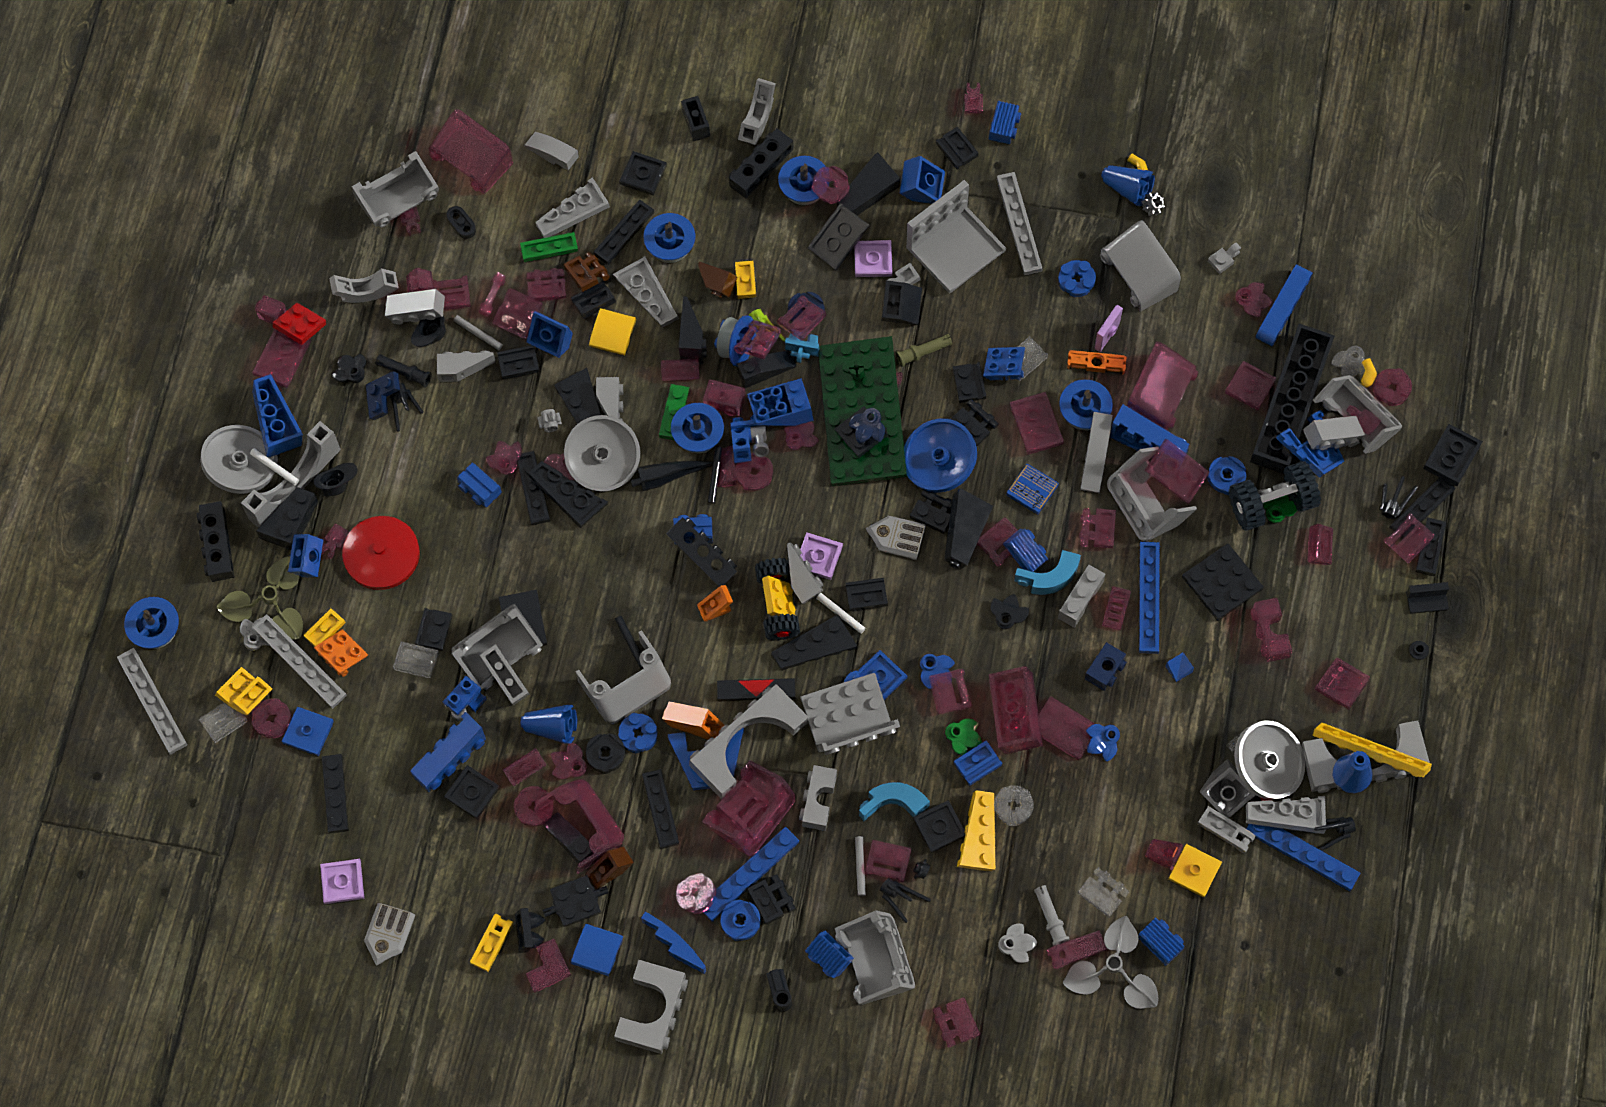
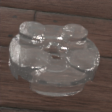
[994,785,1034,826]

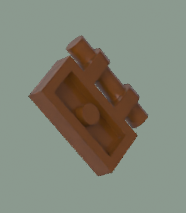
[564,252,609,292]

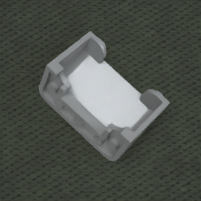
[352,151,439,227]
[1100,220,1181,312]
[452,604,543,690]
[835,910,915,1005]

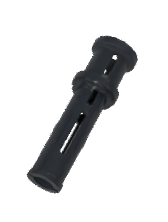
[375,354,432,388]

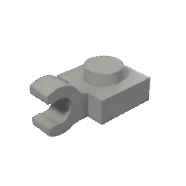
[1208,243,1241,274]

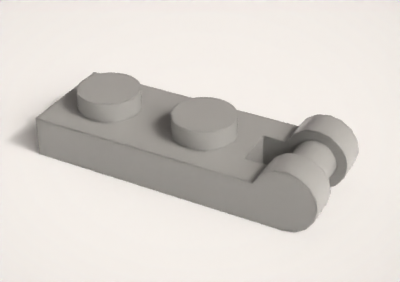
[1198,806,1256,853]

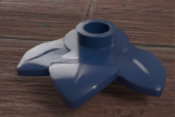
[849,408,885,444]

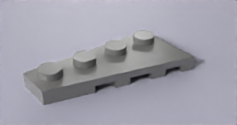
[535,177,610,238]
[613,257,679,327]
[1246,796,1326,834]

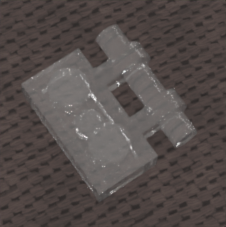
[1077,867,1130,918]

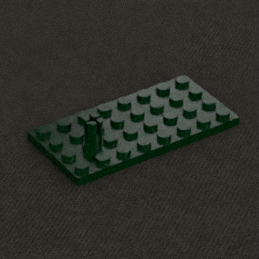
[819,336,907,486]

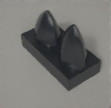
[515,908,546,953]

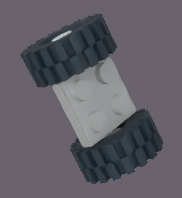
[1229,461,1321,531]

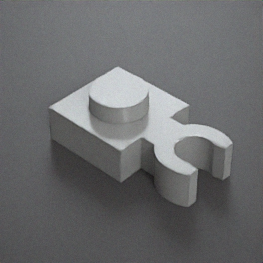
[887,263,921,285]

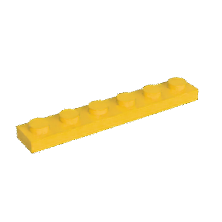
[1313,723,1432,777]

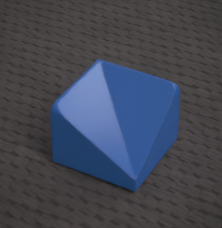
[1165,652,1194,682]

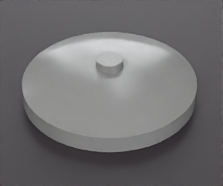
[564,415,640,491]
[200,425,278,494]
[1234,721,1305,800]

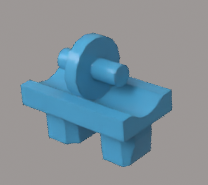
[785,331,819,363]

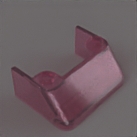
[534,779,624,874]

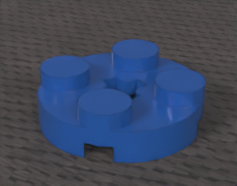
[1058,260,1096,297]
[1207,456,1246,495]
[618,713,658,753]
[720,900,760,941]

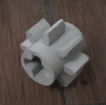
[1141,192,1165,216]
[538,409,562,432]

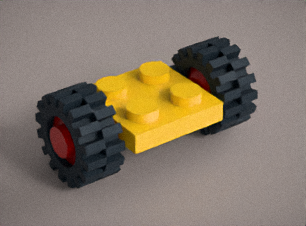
[755,558,800,641]

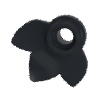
[331,354,366,383]
[991,594,1029,629]

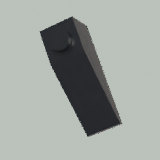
[737,350,797,389]
[543,812,597,868]

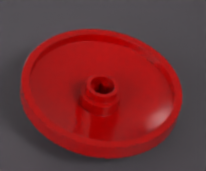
[342,516,420,590]

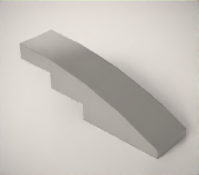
[1080,412,1113,493]

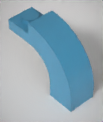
[1014,550,1081,595]
[859,782,930,821]

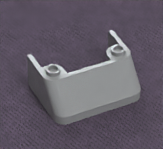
[1313,375,1402,454]
[1107,447,1197,541]
[576,630,671,724]

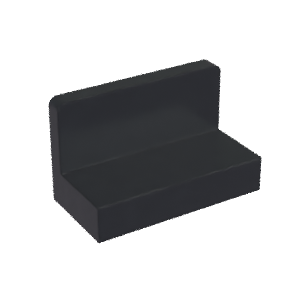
[1406,582,1449,614]

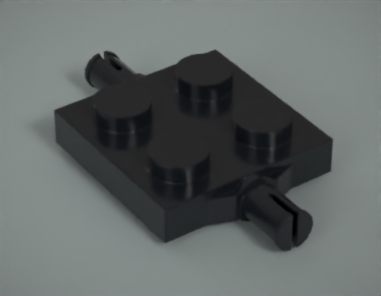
[542,875,609,927]

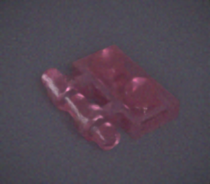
[527,268,566,302]
[1079,508,1116,548]
[933,997,980,1048]

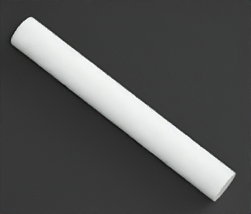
[250,448,299,486]
[816,593,866,634]

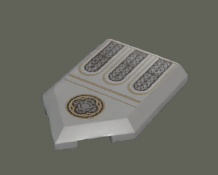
[866,516,926,560]
[364,903,415,966]

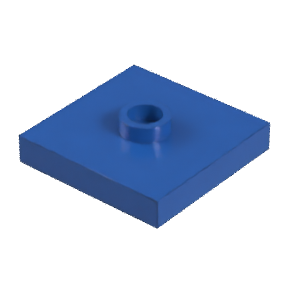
[282,707,334,756]

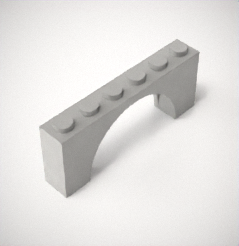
[241,421,341,528]
[689,684,809,799]
[1301,721,1430,793]

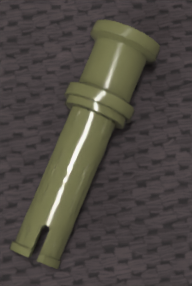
[896,334,952,367]

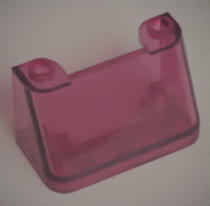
[429,109,513,194]
[1127,341,1199,431]
[702,760,795,856]

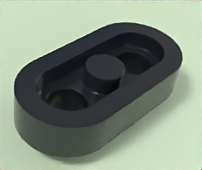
[446,206,476,239]

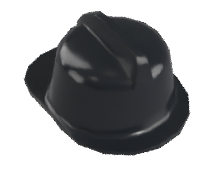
[411,315,446,347]
[314,463,358,497]

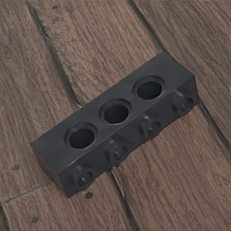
[729,128,794,198]
[196,501,235,582]
[666,517,737,586]

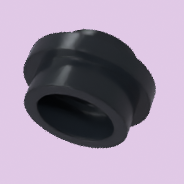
[1409,641,1429,660]

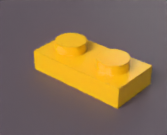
[735,261,756,299]
[304,609,346,647]

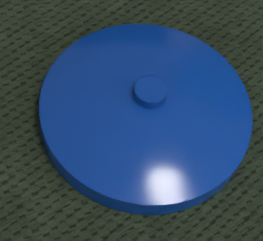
[904,419,977,493]

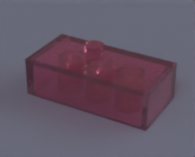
[989,666,1043,754]

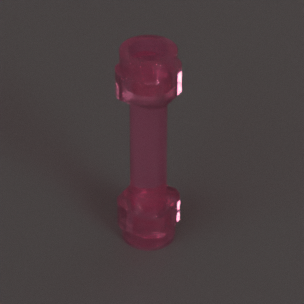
[479,273,506,316]

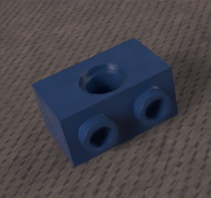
[1085,642,1127,691]

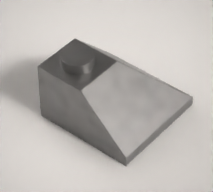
[1200,759,1255,818]

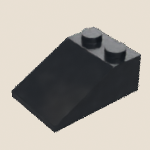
[679,296,707,364]

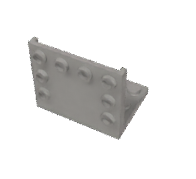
[906,180,1006,294]
[800,673,900,755]

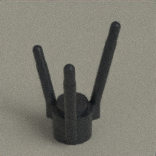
[390,383,423,432]
[1379,476,1418,519]
[1314,817,1356,851]
[880,878,931,923]

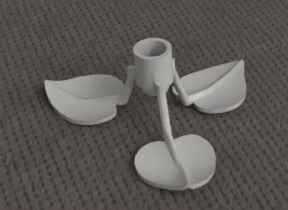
[1063,916,1158,1009]

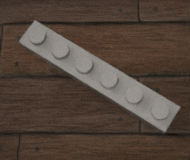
[997,172,1042,275]
[252,614,347,709]
[117,648,187,755]

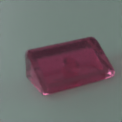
[714,446,737,487]
[1308,524,1333,565]

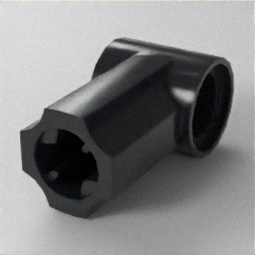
[766,969,792,1012]

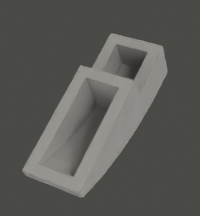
[524,132,579,170]

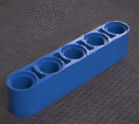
[1255,264,1313,346]

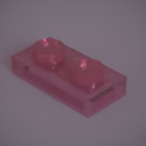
[661,359,699,381]

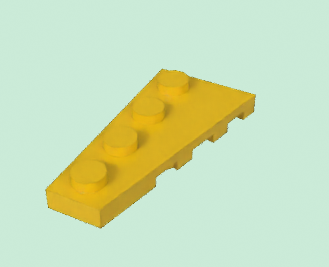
[957,790,996,871]

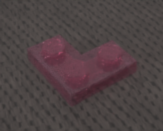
[526,939,571,993]

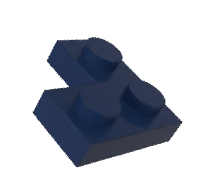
[366,371,400,420]

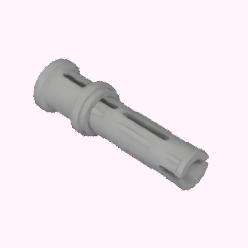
[1034,885,1070,947]

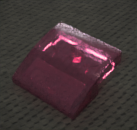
[493,288,543,339]

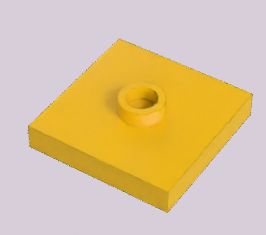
[1168,844,1222,897]

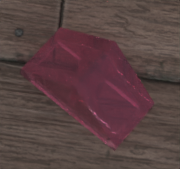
[1145,839,1183,870]

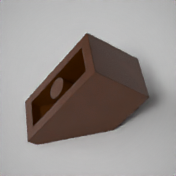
[698,261,738,298]
[586,846,634,889]

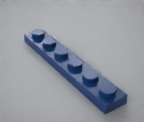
[1139,542,1160,654]
[1246,824,1361,891]
[698,827,799,922]

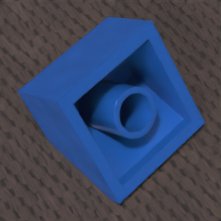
[900,156,945,204]
[527,311,573,358]

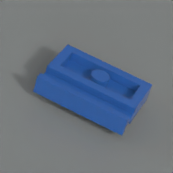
[954,740,1002,786]

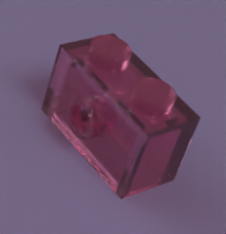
[703,379,746,416]

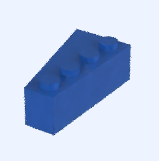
[252,374,303,458]
[1110,404,1189,470]
[410,712,486,792]

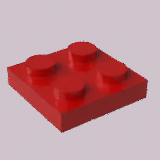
[273,303,326,345]

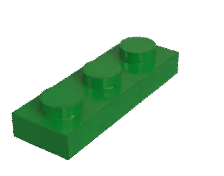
[520,232,578,262]
[659,384,690,440]

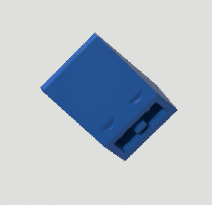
[747,378,814,426]

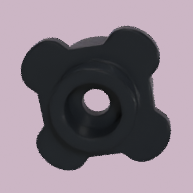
[913,859,930,879]

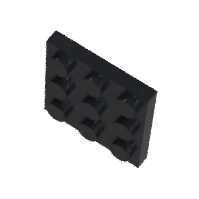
[1182,544,1264,621]

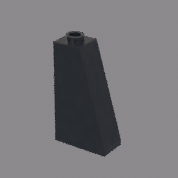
[837,152,900,216]
[944,488,993,569]

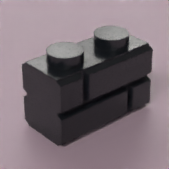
[681,96,710,141]

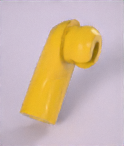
[1127,154,1148,170]
[1361,358,1377,388]

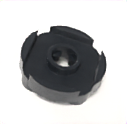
[586,733,626,774]

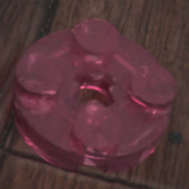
[812,166,850,204]
[1373,368,1412,406]
[735,453,773,491]
[251,698,292,738]
[514,786,554,826]
[676,873,716,914]

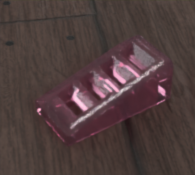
[1102,586,1131,631]

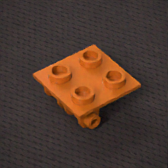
[314,629,368,677]

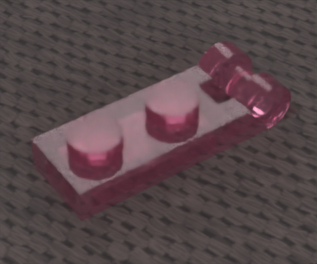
[1046,931,1107,969]

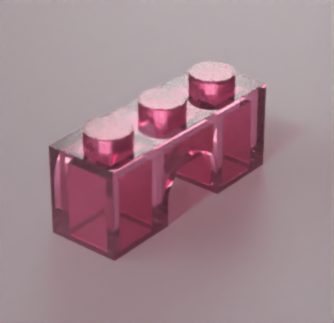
[1250,598,1293,662]

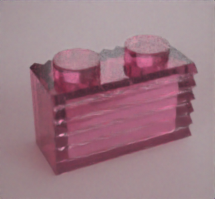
[503,748,546,786]

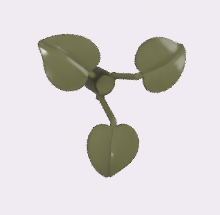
[217,556,303,640]

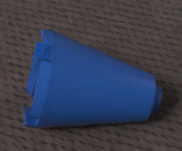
[1101,165,1155,206]
[521,705,577,744]
[1332,751,1373,793]

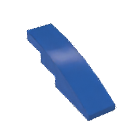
[641,911,706,974]

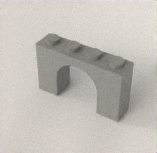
[614,960,688,1054]

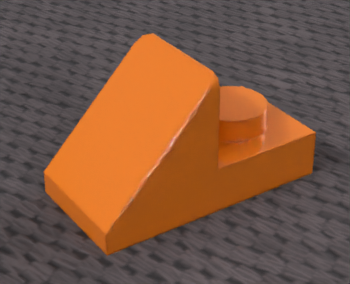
[697,585,733,621]

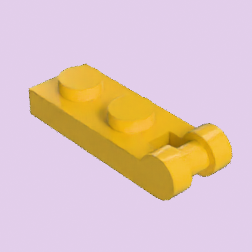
[470,914,514,972]

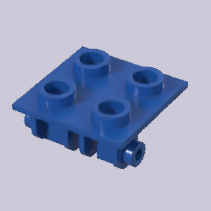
[983,347,1025,381]

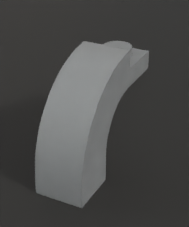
[738,78,776,145]
[329,268,399,303]

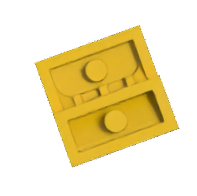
[589,308,636,356]
[215,667,272,716]

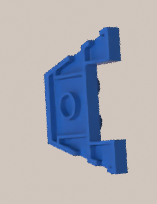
[1276,410,1344,478]
[668,728,744,790]

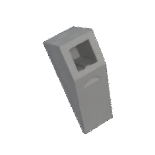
[437,351,495,382]
[596,377,623,421]
[787,543,824,604]

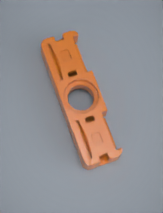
[1067,350,1127,375]

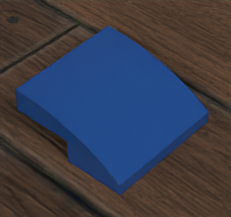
[571,924,623,976]

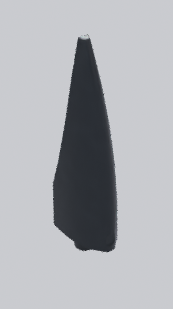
[631,461,713,491]

